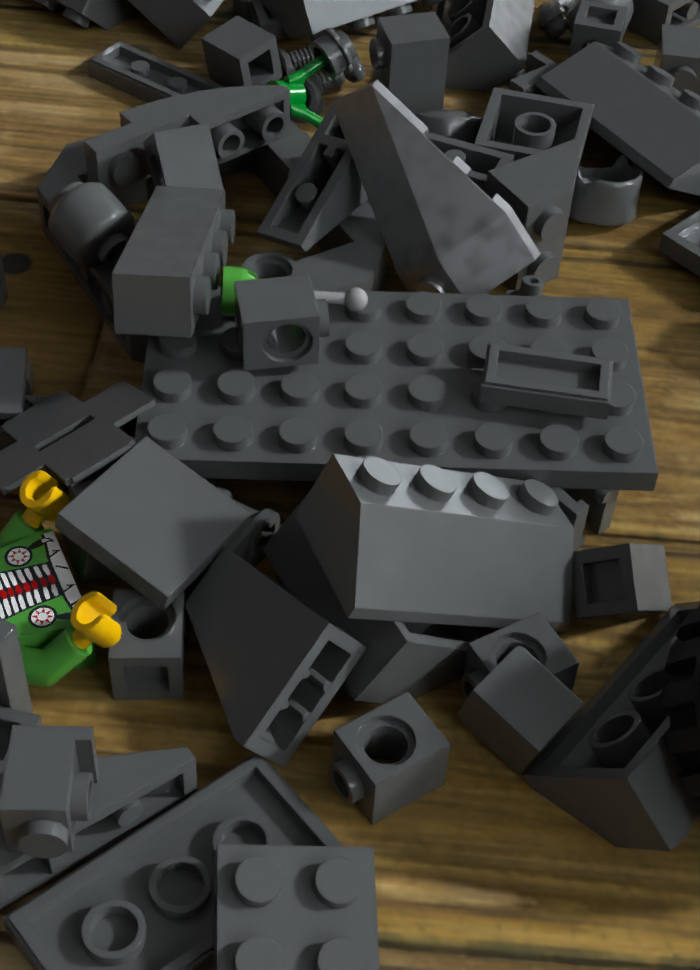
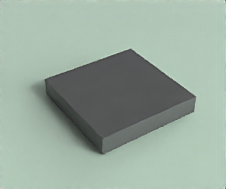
[55,436,252,610]

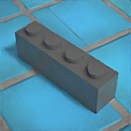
[112,186,235,338]

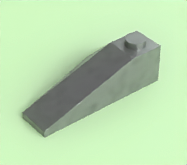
[332,80,540,294]

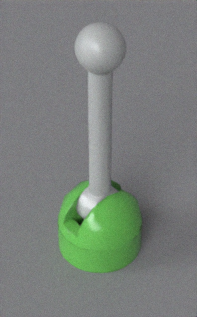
[220,266,368,316]

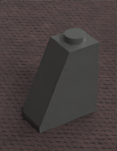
[185,547,367,767]

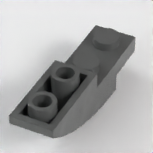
[84,85,290,193]

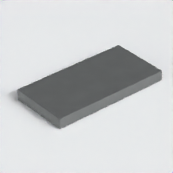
[2,753,344,970]

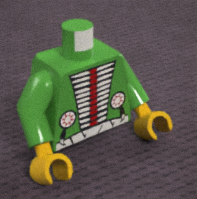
[0,470,122,688]

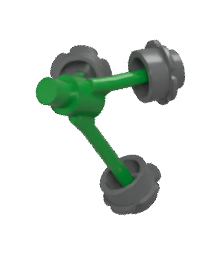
[266,28,357,128]

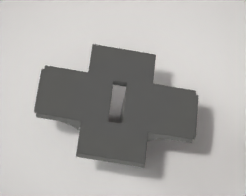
[0,380,156,495]

